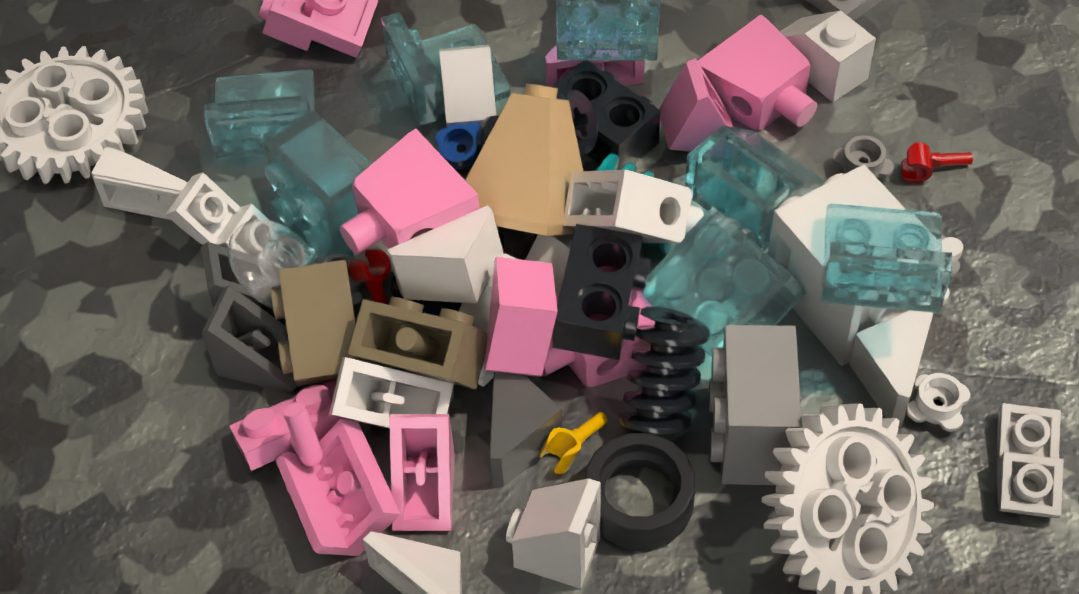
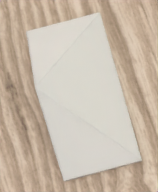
[363,531,462,594]

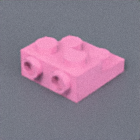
[258,0,378,58]

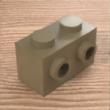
[270,260,361,387]
[348,297,487,389]

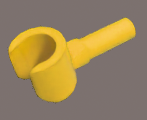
[538,412,608,474]

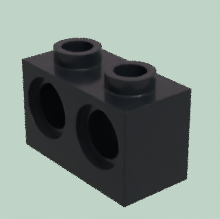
[552,59,661,170]
[553,224,650,360]

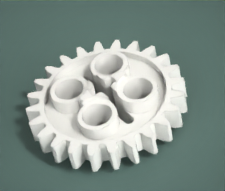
[0,46,148,184]
[762,404,934,594]

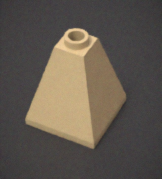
[465,83,583,236]

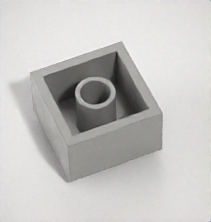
[708,325,802,485]

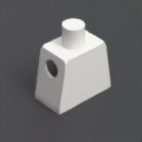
[563,170,704,244]

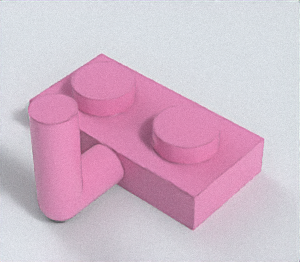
[229,380,351,471]

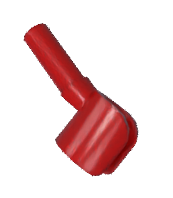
[901,142,973,183]
[348,250,390,305]

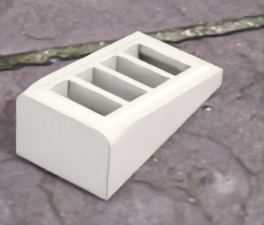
[91,147,188,220]

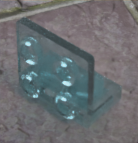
[556,0,661,61]
[381,12,511,126]
[204,69,316,159]
[821,203,952,313]

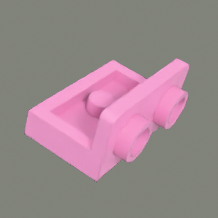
[276,418,401,556]

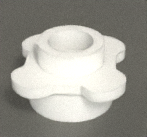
[907,373,970,432]

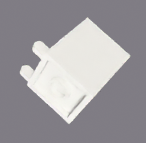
[765,165,963,366]

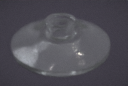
[228,219,316,309]

